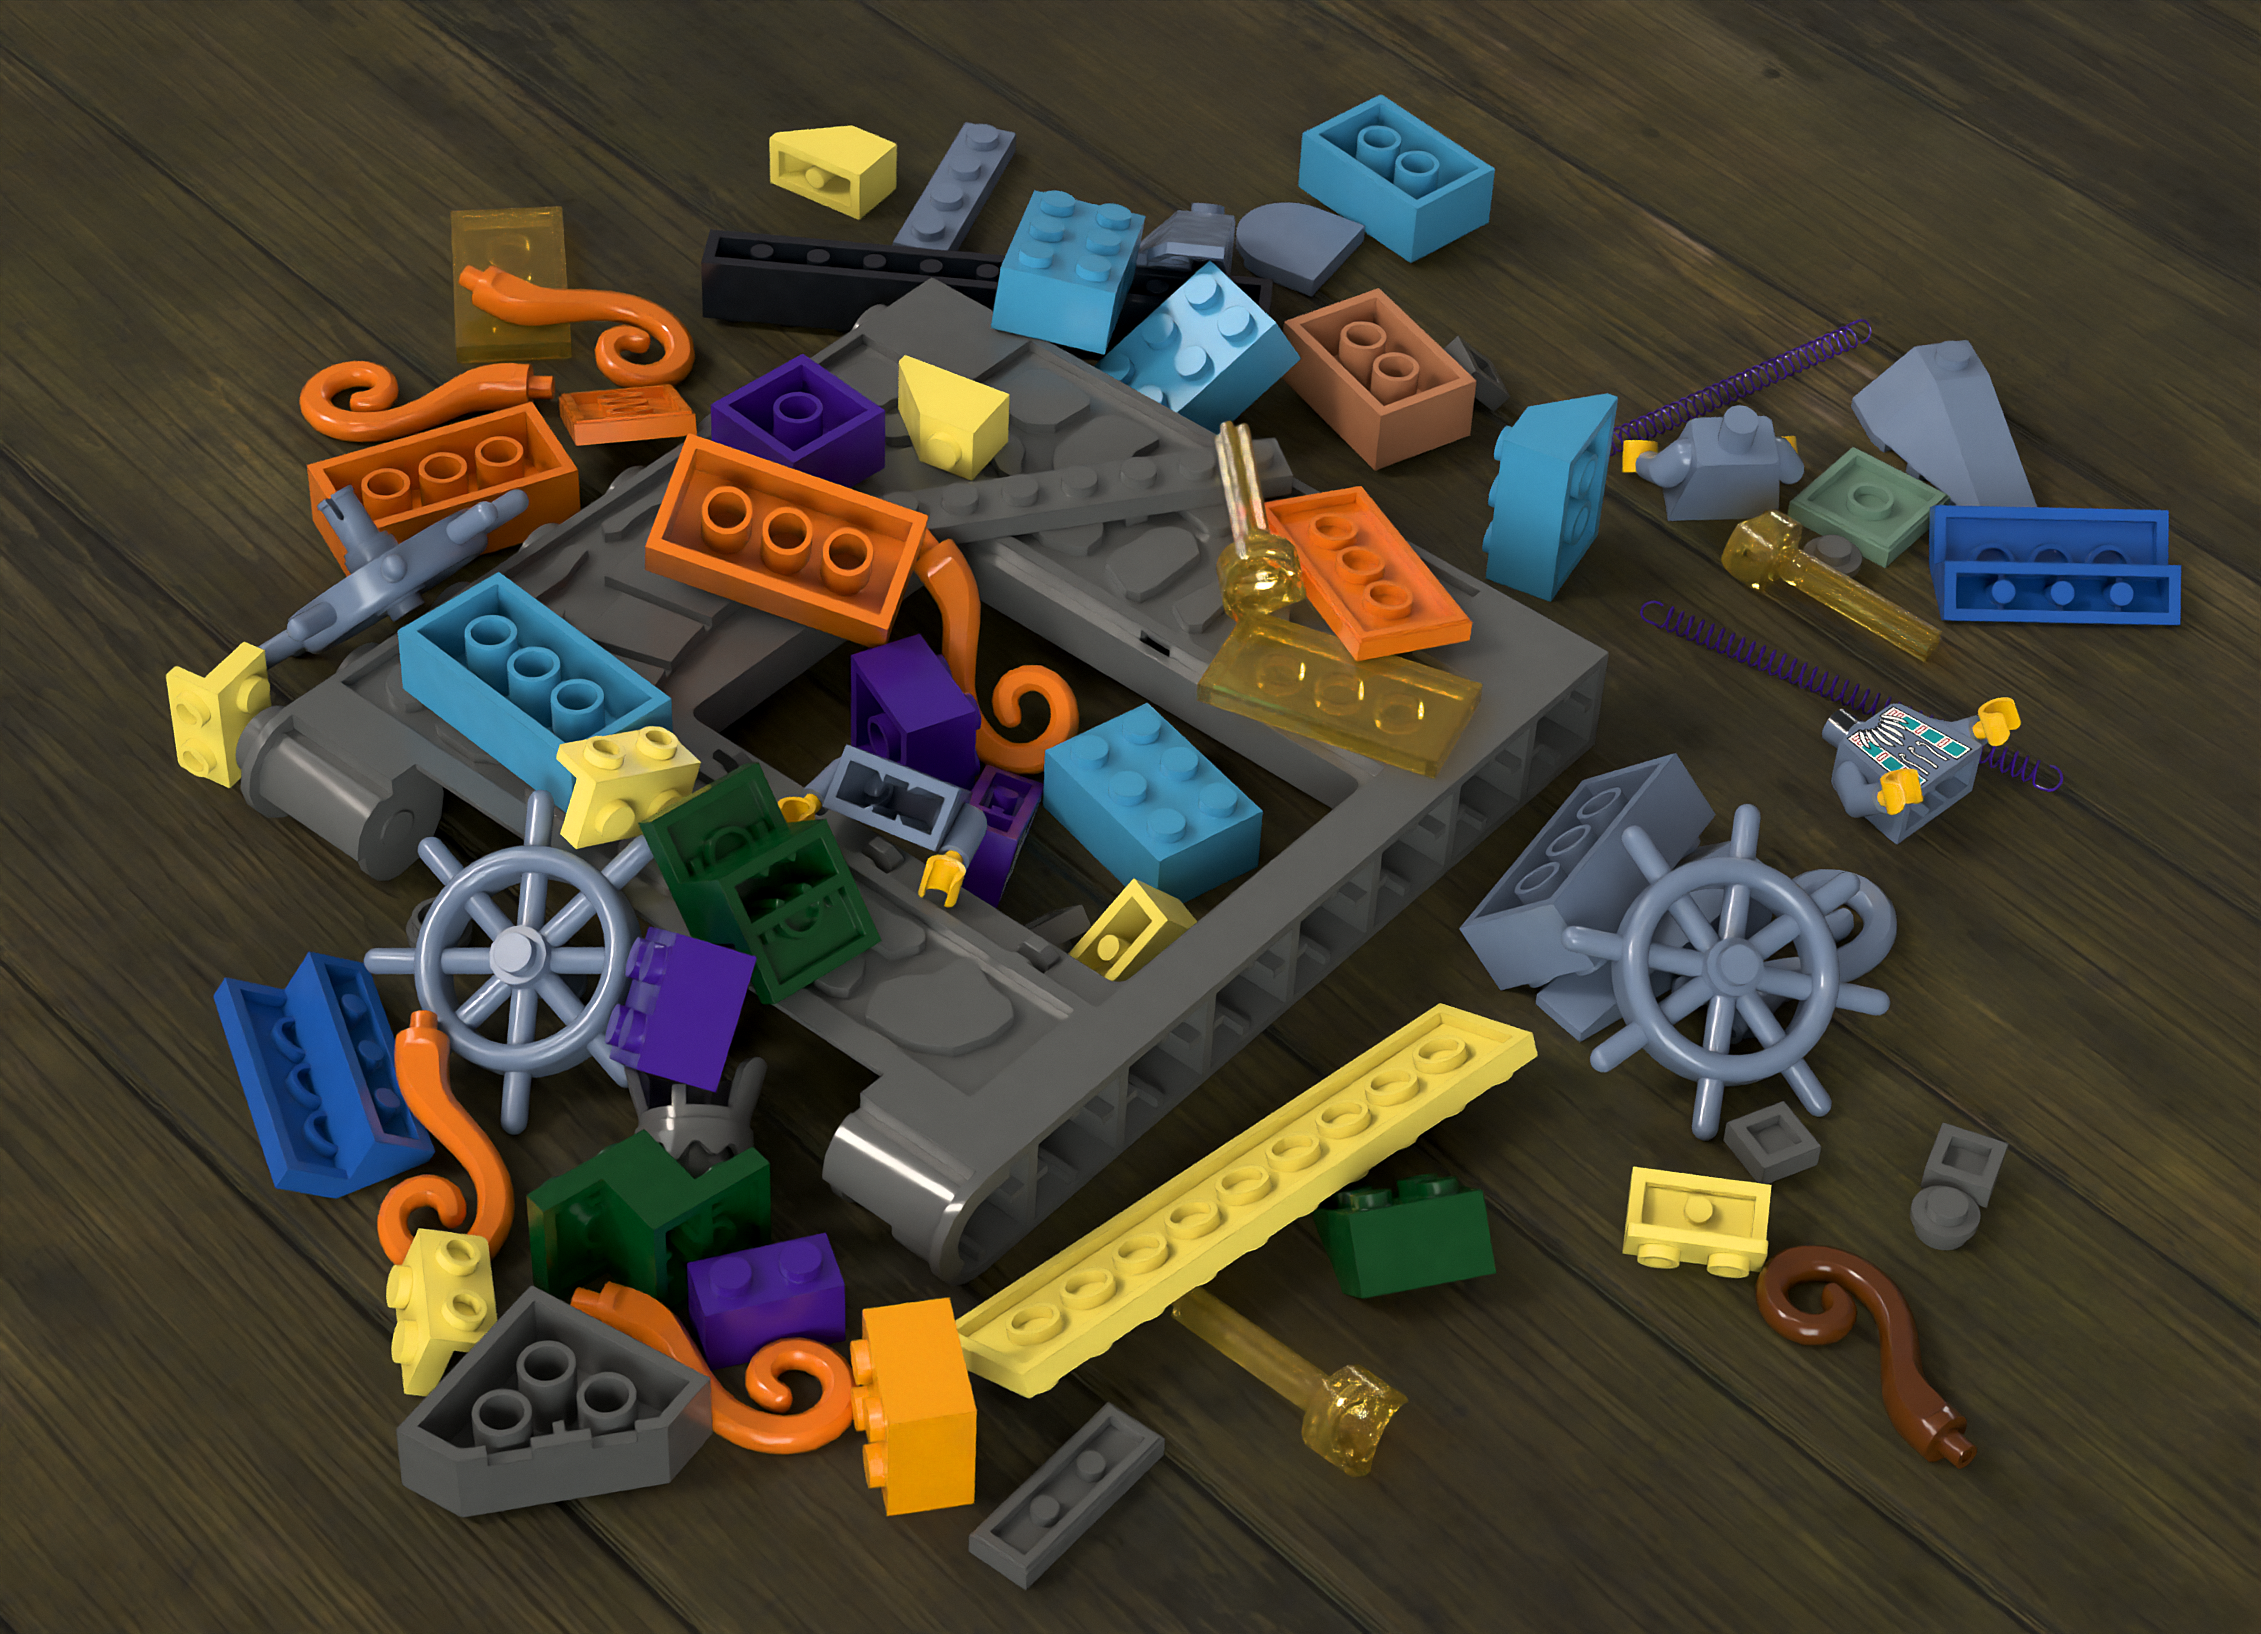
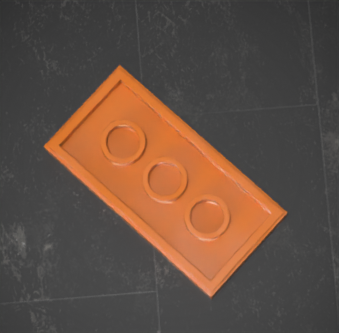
[558,384,697,446]
[1250,486,1473,661]

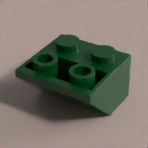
[1312,1173,1496,1299]

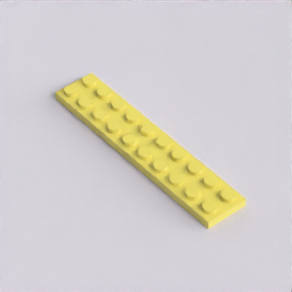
[955,1003,1538,1399]

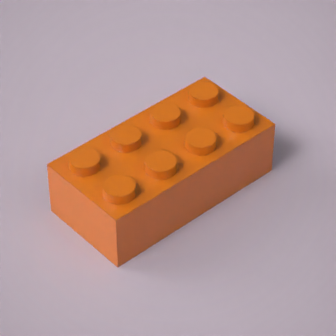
[307,402,581,577]
[645,433,929,648]

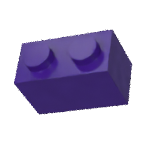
[687,1233,845,1371]

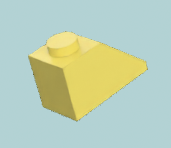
[769,125,897,220]
[898,355,1010,481]
[1068,878,1197,982]

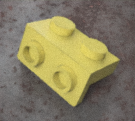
[166,642,271,788]
[556,726,701,849]
[1622,1167,1772,1278]
[386,1228,497,1396]

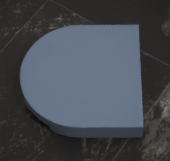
[1235,203,1365,296]

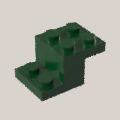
[638,762,882,1005]
[526,1129,771,1314]

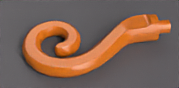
[458,265,695,388]
[299,361,555,442]
[913,528,1079,775]
[377,1010,515,1265]
[570,1282,858,1455]

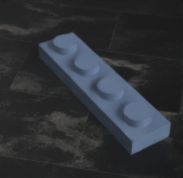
[893,122,1016,251]

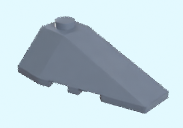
[1136,203,1235,275]
[1851,340,2037,507]
[1535,841,1772,1042]

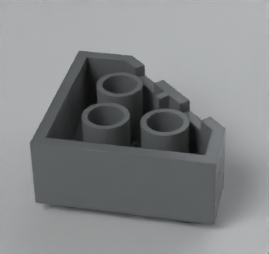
[396,1285,712,1518]

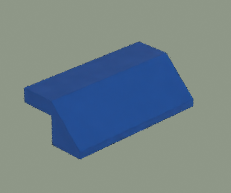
[1929,505,2181,626]
[213,951,435,1199]

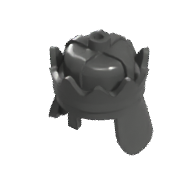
[624,1057,768,1179]

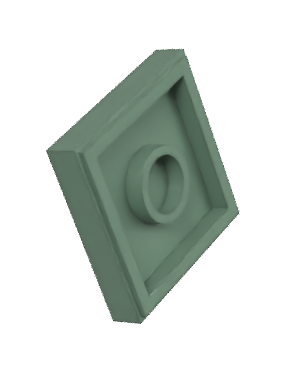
[1787,447,1951,568]

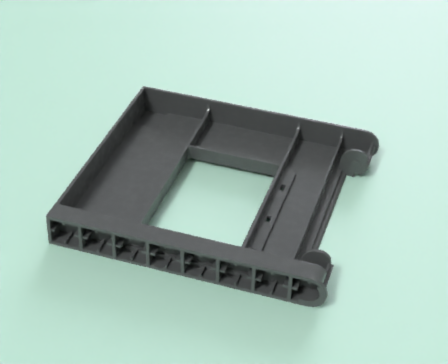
[236,277,1609,1286]

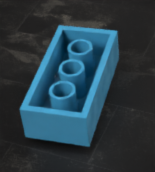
[398,572,673,813]

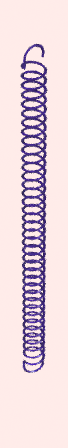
[1610,319,1871,456]
[1640,600,2063,792]

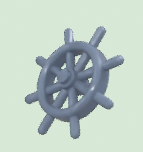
[258,485,529,671]
[363,789,654,1135]
[1561,804,1890,1141]

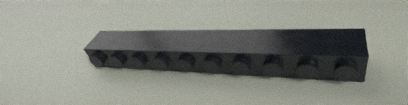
[701,229,1273,354]

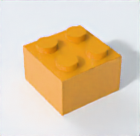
[850,1297,977,1516]

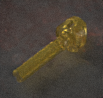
[1214,421,1307,624]
[1721,509,1942,662]
[1170,1286,1408,1477]

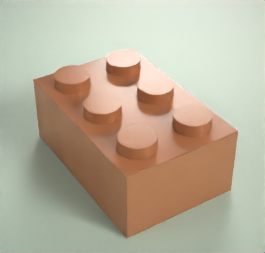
[1281,288,1477,471]

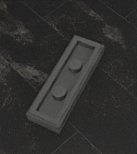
[969,1402,1165,1590]

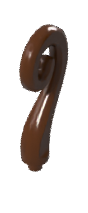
[1755,1245,1977,1469]

